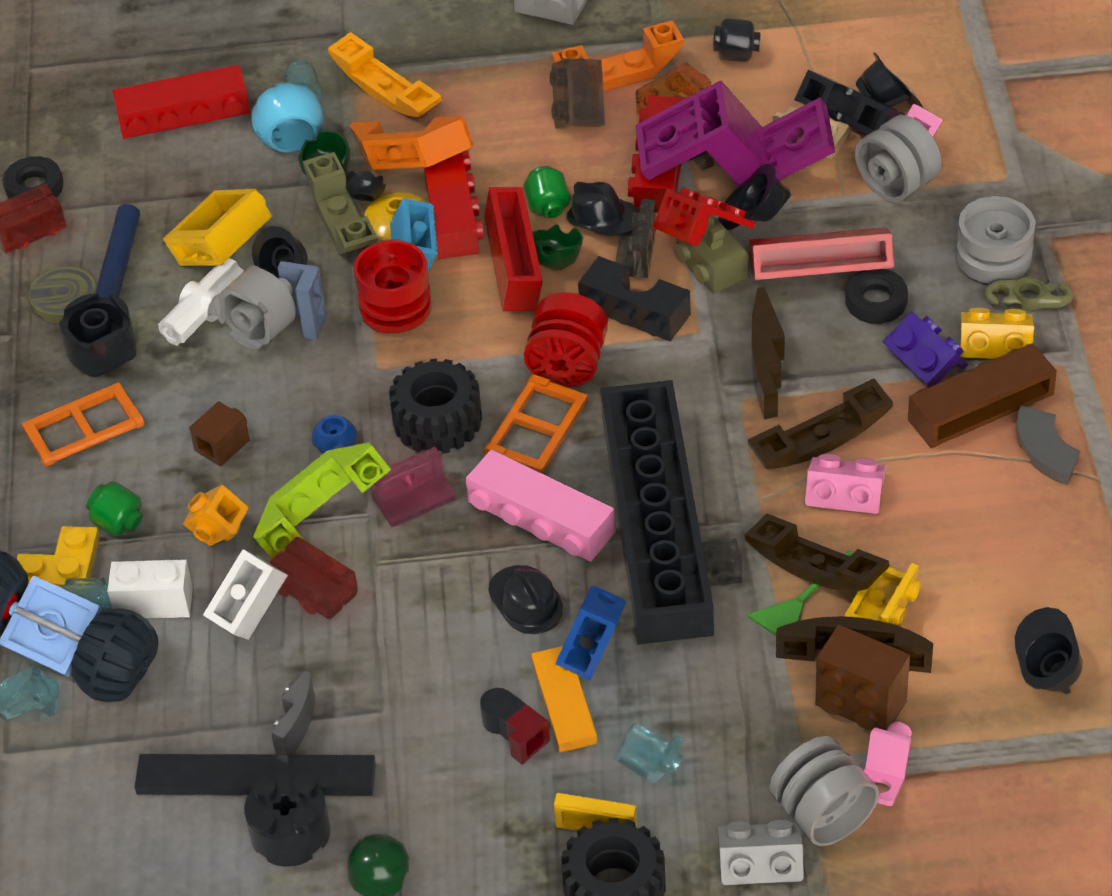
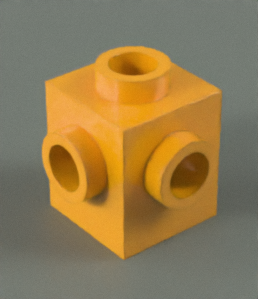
[182,484,249,547]

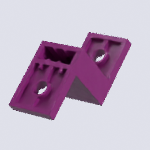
[635,80,835,187]

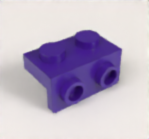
[882,311,968,387]

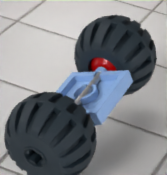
[0,550,158,702]

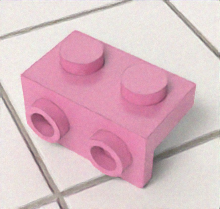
[805,454,886,514]

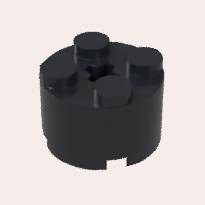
[59,293,136,377]
[244,772,331,867]

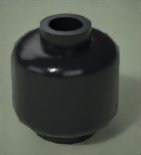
[713,18,761,62]

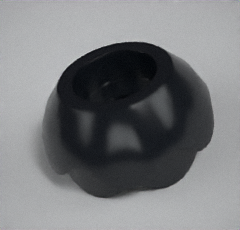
[346,171,386,201]

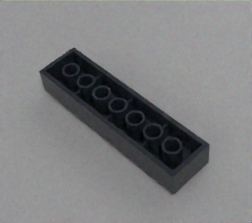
[600,380,714,645]

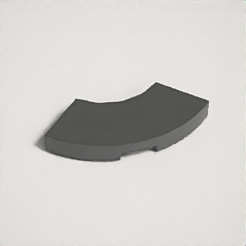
[1016,405,1080,485]

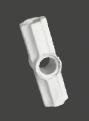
[158,258,244,346]

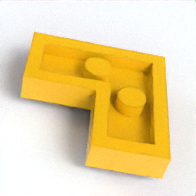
[17,526,100,594]

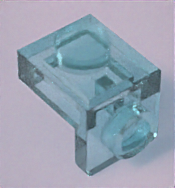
[0,666,59,721]
[614,723,684,784]

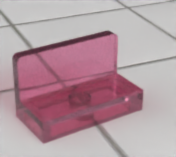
[371,447,456,527]

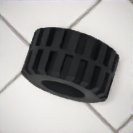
[389,358,482,454]
[561,818,666,896]

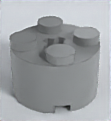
[214,265,296,349]

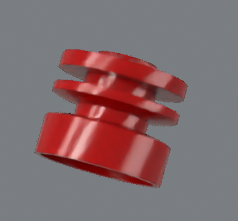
[354,240,432,333]
[523,292,608,387]

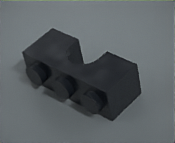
[794,70,905,135]
[578,256,691,342]

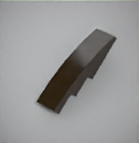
[752,287,785,420]

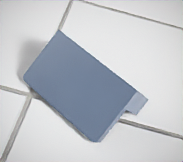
[278,261,327,340]

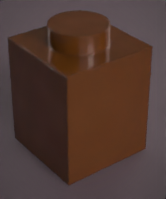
[189,401,250,467]

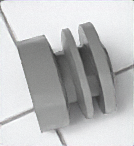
[769,736,880,846]

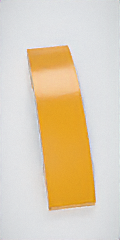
[328,32,442,117]

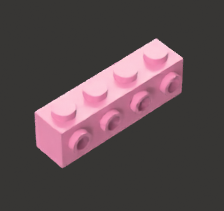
[466,450,616,562]

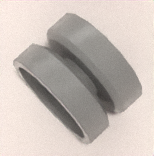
[855,115,942,203]
[956,196,1036,284]

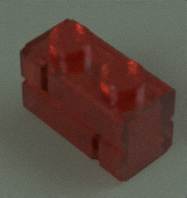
[0,184,67,254]
[270,537,358,620]

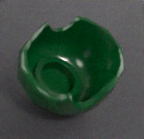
[298,130,350,175]
[532,224,583,270]
[347,834,410,896]

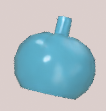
[251,82,324,153]

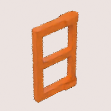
[483,375,588,474]
[21,382,145,468]

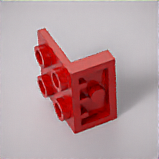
[652,187,756,247]

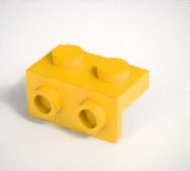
[960,308,1034,359]
[844,563,922,627]

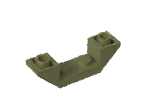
[303,152,379,255]

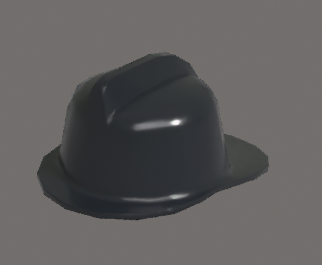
[856,52,923,108]
[718,164,791,230]
[567,181,642,236]
[252,226,308,278]
[488,565,563,634]
[1014,607,1083,694]

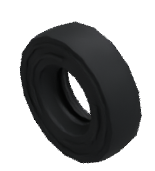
[3,156,63,208]
[845,269,908,324]

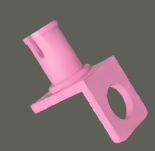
[864,722,912,806]

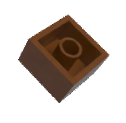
[815,624,910,731]

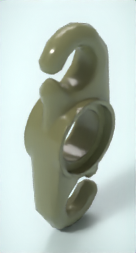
[984,277,1074,312]

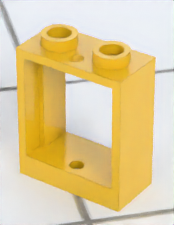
[163,189,272,266]

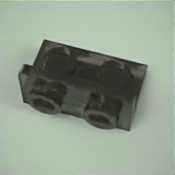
[550,58,605,129]
[615,199,657,278]

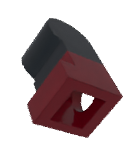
[480,688,550,765]

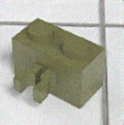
[674,214,748,294]

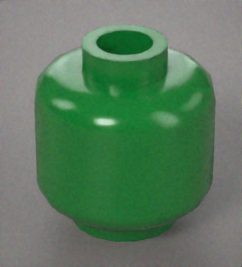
[523,166,571,218]
[86,482,143,536]

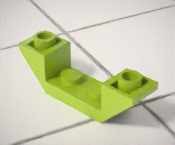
[253,442,391,564]

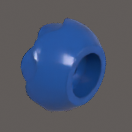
[312,415,357,454]

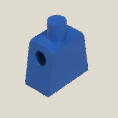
[555,586,626,680]

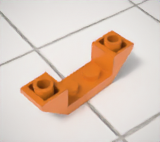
[551,20,684,94]
[350,116,474,170]

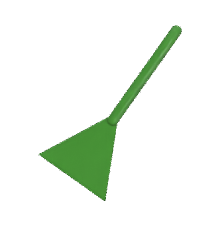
[747,551,853,636]

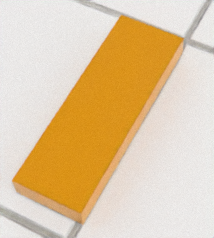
[531,646,598,753]

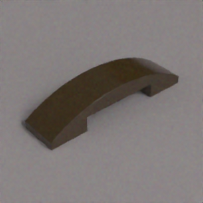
[748,378,893,469]
[744,514,890,591]
[776,616,933,673]

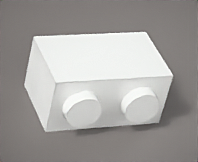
[203,550,288,640]
[107,560,193,619]

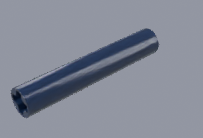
[95,204,140,299]

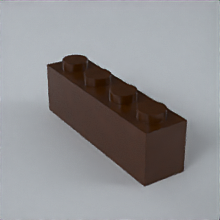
[908,343,1057,448]

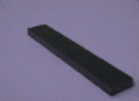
[134,754,376,796]

